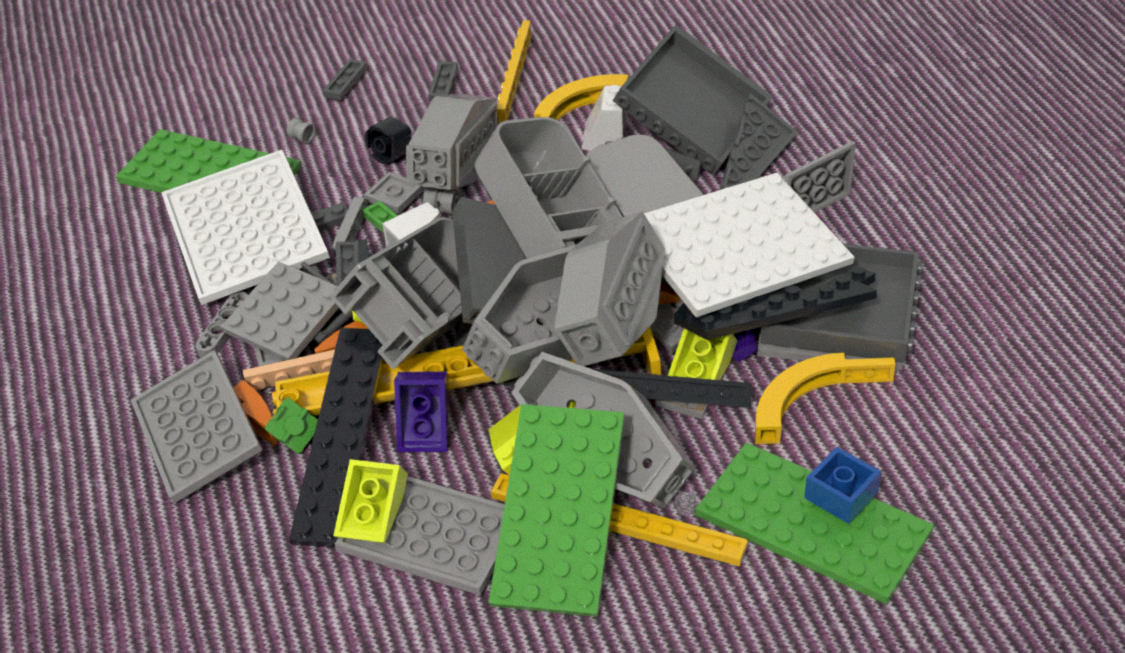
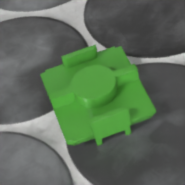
[265,397,318,454]

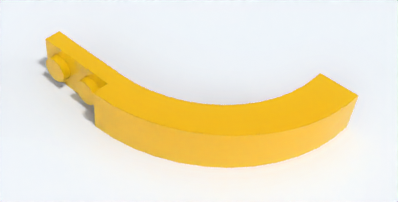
[534,74,628,120]
[755,353,896,444]

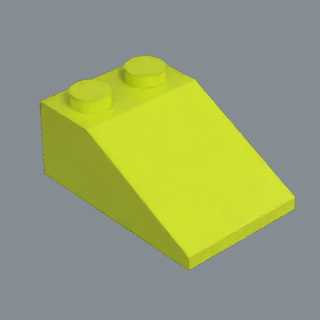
[668,329,737,380]
[488,405,521,475]
[333,459,408,543]

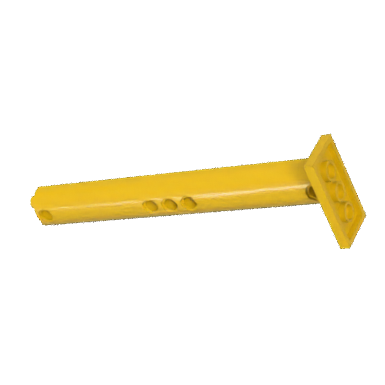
[272,327,661,416]

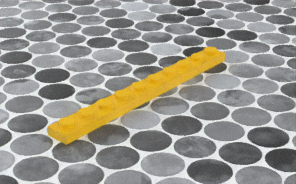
[491,473,748,566]

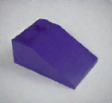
[394,371,449,452]

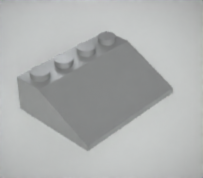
[783,141,856,213]

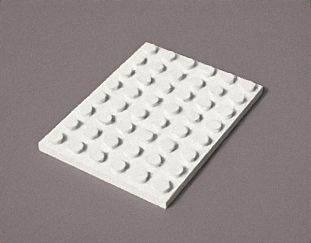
[161,150,330,305]
[644,173,855,317]

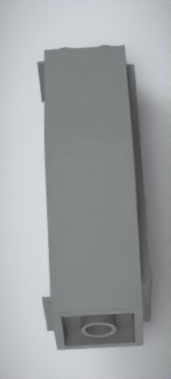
[406,94,497,190]
[554,211,665,366]
[462,244,578,384]
[511,352,696,509]

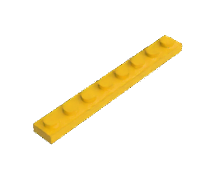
[497,20,532,125]

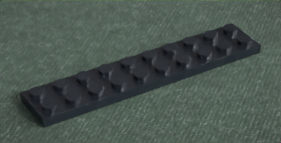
[289,327,384,548]

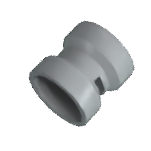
[287,118,315,143]

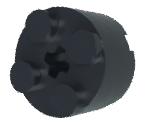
[365,116,412,165]

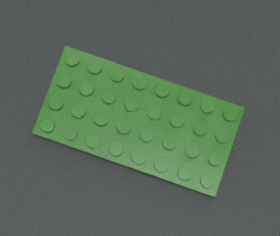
[116,129,302,193]
[489,404,625,617]
[695,442,934,605]

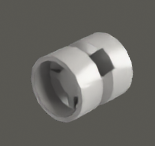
[423,187,461,215]

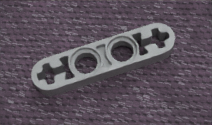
[332,197,367,257]
[196,291,248,358]

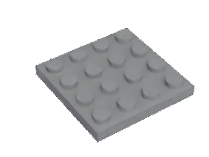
[221,261,339,361]

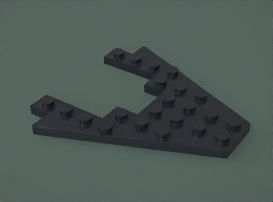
[673,266,877,340]

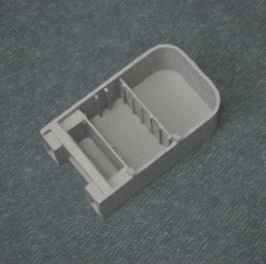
[475,117,622,259]
[586,134,703,283]
[330,217,463,369]

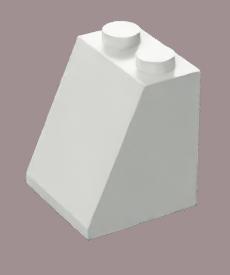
[582,85,626,150]
[383,202,442,247]

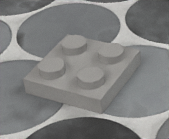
[364,172,424,214]

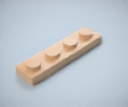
[243,350,335,391]

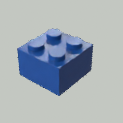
[804,447,881,524]

